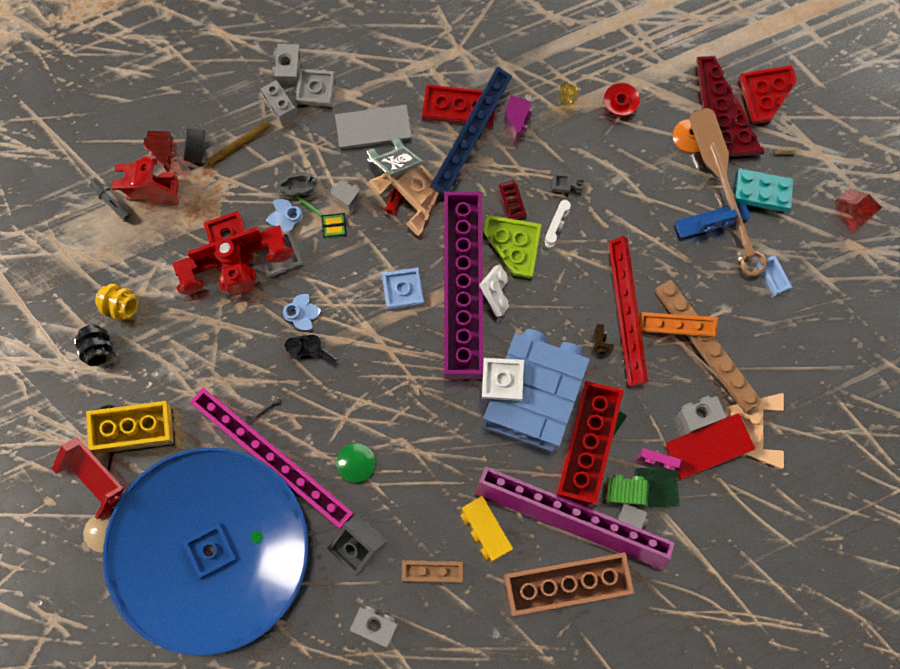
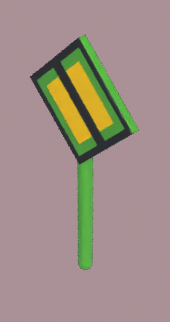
[296,195,347,238]

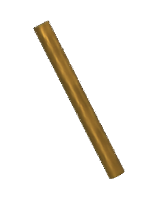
[206,121,270,166]

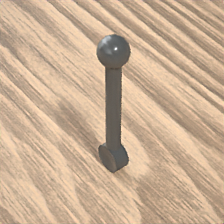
[246,396,281,424]

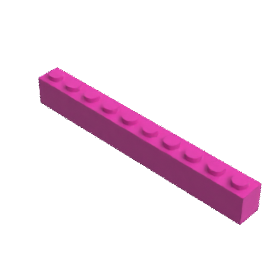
[190,388,355,529]

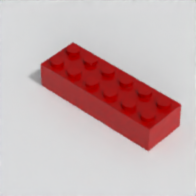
[557,380,624,508]

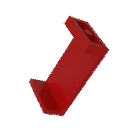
[51,437,124,520]

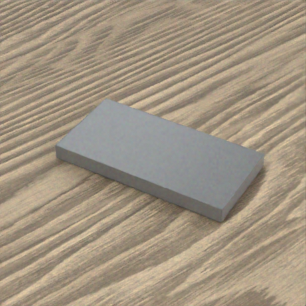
[335,105,412,150]

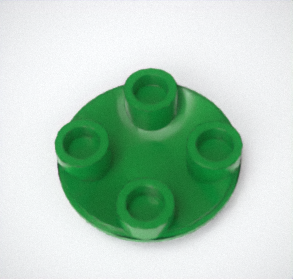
[336,444,376,483]

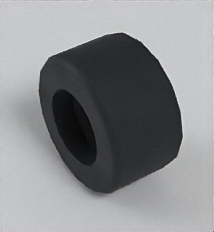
[184,128,205,163]

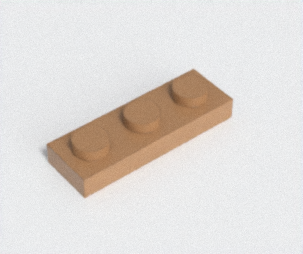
[402,560,463,583]

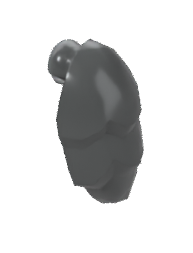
[276,172,318,196]

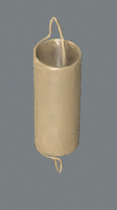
[770,147,801,154]

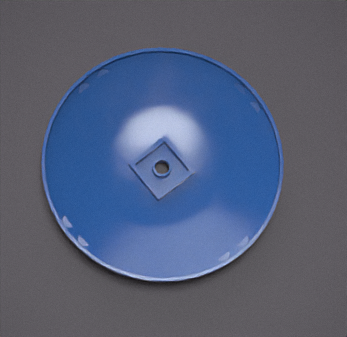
[103,447,308,655]

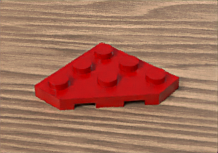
[739,65,797,125]

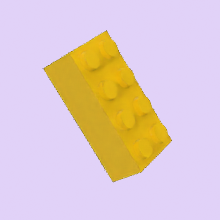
[86,401,174,454]

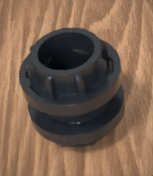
[74,325,113,366]

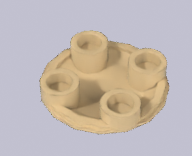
[83,514,112,553]

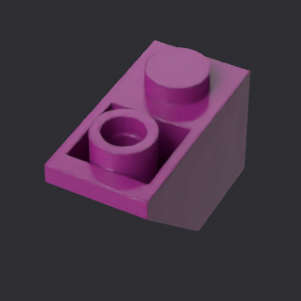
[504,95,533,141]

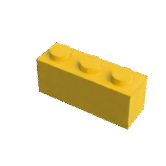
[460,496,513,563]

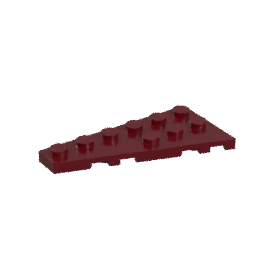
[696,56,765,157]

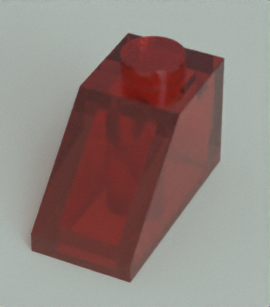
[144,131,174,172]
[836,188,882,227]

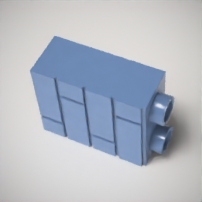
[482,329,589,453]

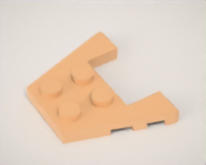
[366,165,438,236]
[723,393,784,470]

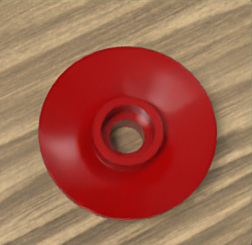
[604,83,640,116]

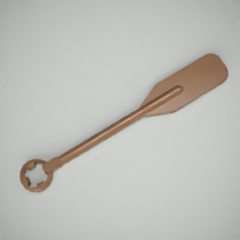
[689,108,767,276]

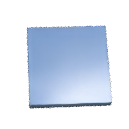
[382,267,424,310]

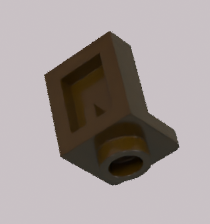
[592,324,614,355]

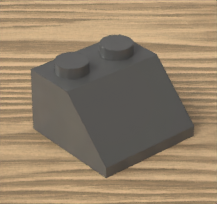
[327,513,387,576]

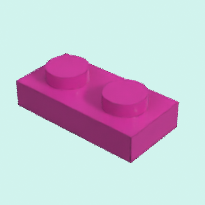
[640,448,683,470]

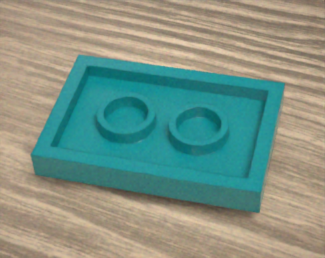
[734,169,793,213]

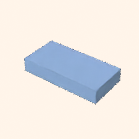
[757,255,793,296]

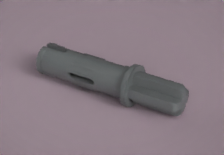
[88,177,132,222]

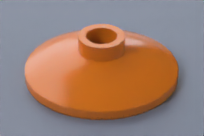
[673,119,700,153]

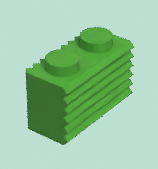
[605,475,649,507]

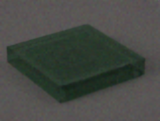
[635,467,680,508]

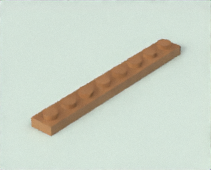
[654,279,763,413]

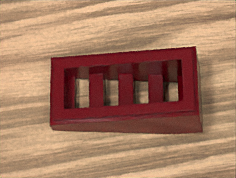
[498,180,527,220]

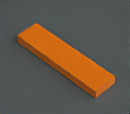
[640,312,719,337]

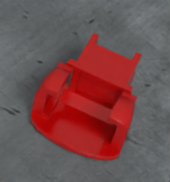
[112,157,179,206]

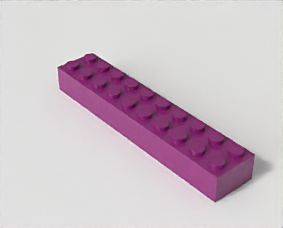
[444,192,483,379]

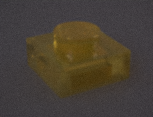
[559,81,579,105]

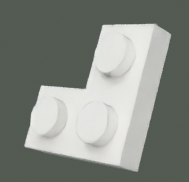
[479,264,510,317]

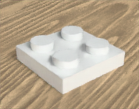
[482,358,524,401]

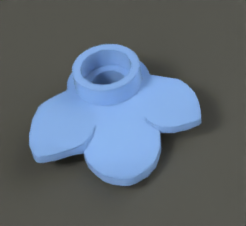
[266,199,303,231]
[283,294,321,331]

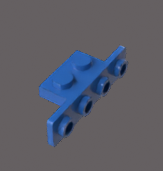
[675,203,751,238]

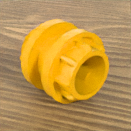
[95,284,138,321]

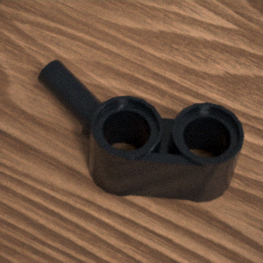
[284,334,338,365]

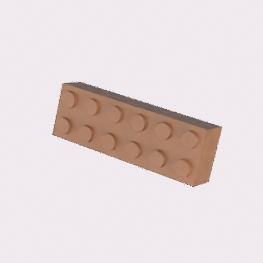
[503,553,634,617]

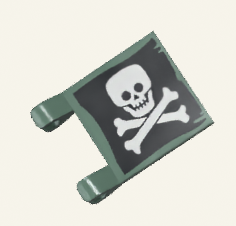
[366,138,423,177]

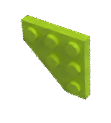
[483,215,542,279]

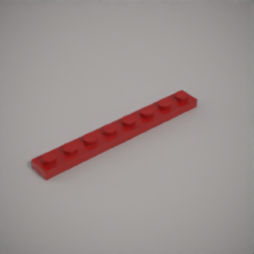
[608,236,649,387]

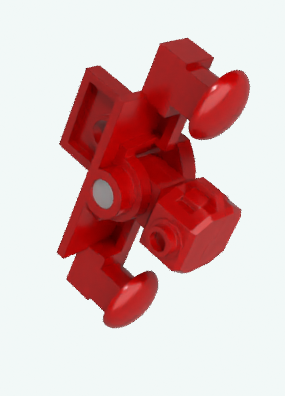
[172,211,294,296]

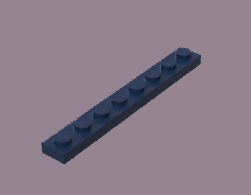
[429,66,512,196]

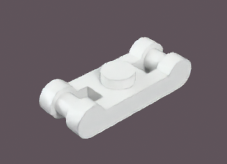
[544,200,571,249]

